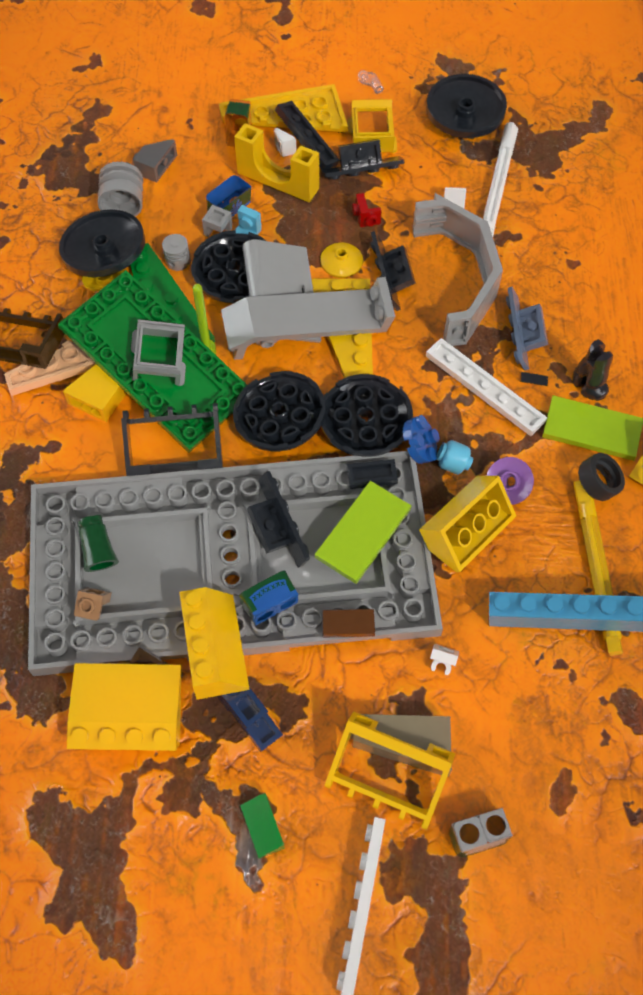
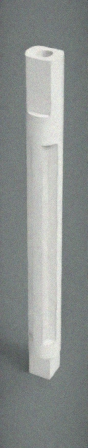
[483,122,518,237]

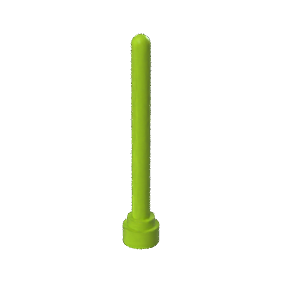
[193,284,216,355]

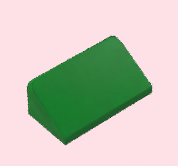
[240,793,285,859]

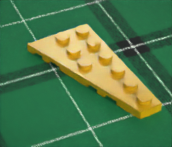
[219,84,348,132]
[312,279,373,378]

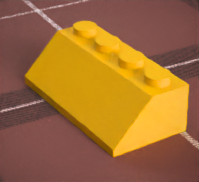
[419,476,516,572]
[179,587,250,700]

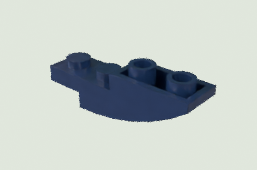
[217,687,283,752]

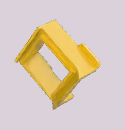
[347,99,397,153]

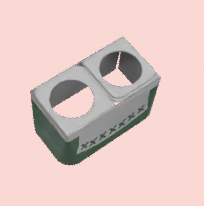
[449,808,513,857]

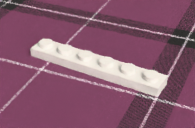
[426,338,547,436]
[336,817,386,995]

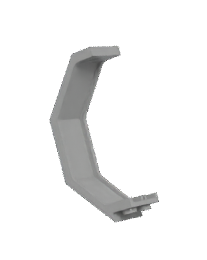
[412,193,503,346]

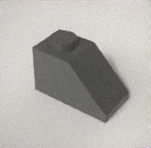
[133,139,177,183]

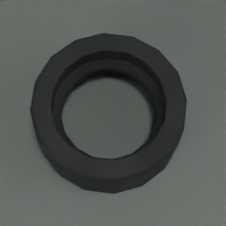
[578,453,625,501]

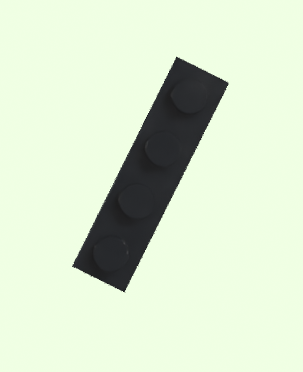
[275,101,340,171]

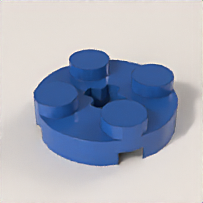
[403,415,440,464]

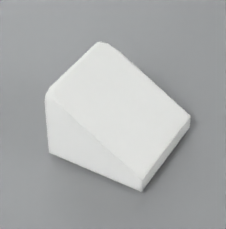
[274,128,296,157]
[444,187,466,208]

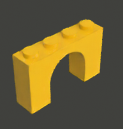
[234,123,319,203]

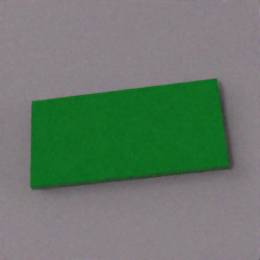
[58,270,247,453]

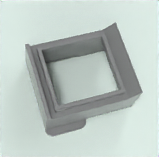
[131,320,186,386]

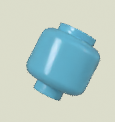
[436,440,473,475]

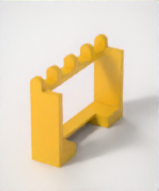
[325,712,455,830]

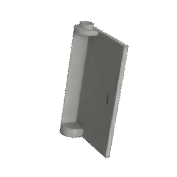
[242,240,321,348]

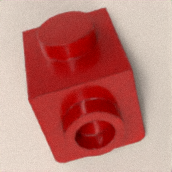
[352,193,382,227]

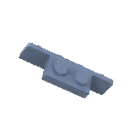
[506,286,548,370]

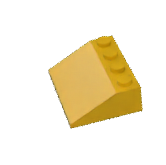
[67,663,182,751]

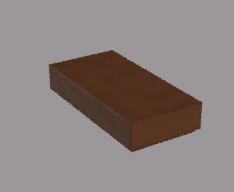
[323,609,375,638]

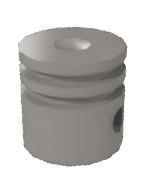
[162,234,191,271]

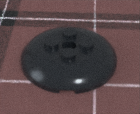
[191,230,266,303]
[233,371,326,452]
[321,374,413,457]

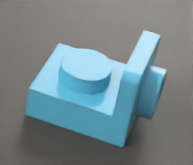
[235,205,262,235]

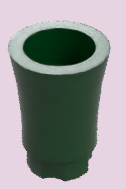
[78,515,119,572]

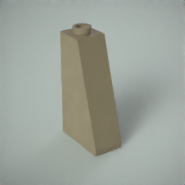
[350,714,452,776]

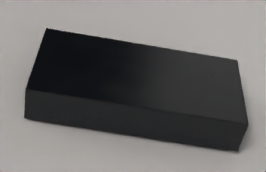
[347,459,398,489]

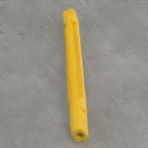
[573,480,623,656]

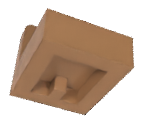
[74,587,112,621]

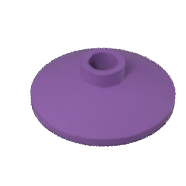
[486,457,534,505]

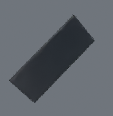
[521,372,548,386]

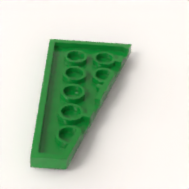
[131,243,215,342]

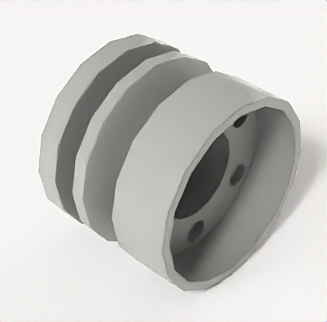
[97,162,143,217]

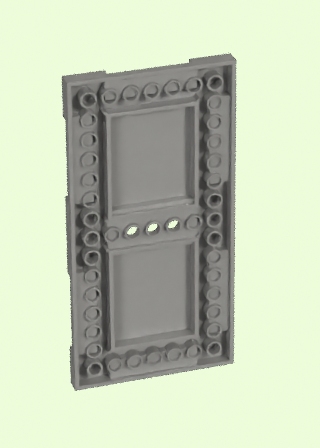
[28,451,443,676]

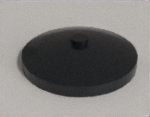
[426,74,507,138]
[59,209,145,277]

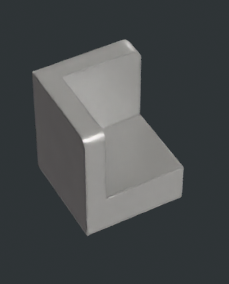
[202,205,233,237]

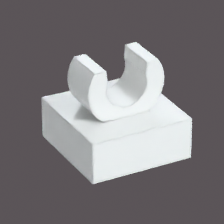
[430,644,459,675]

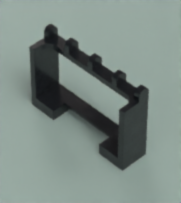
[121,402,223,476]

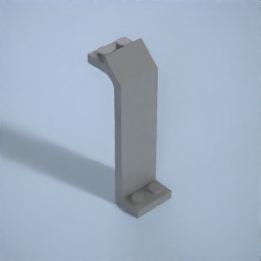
[221,277,395,360]

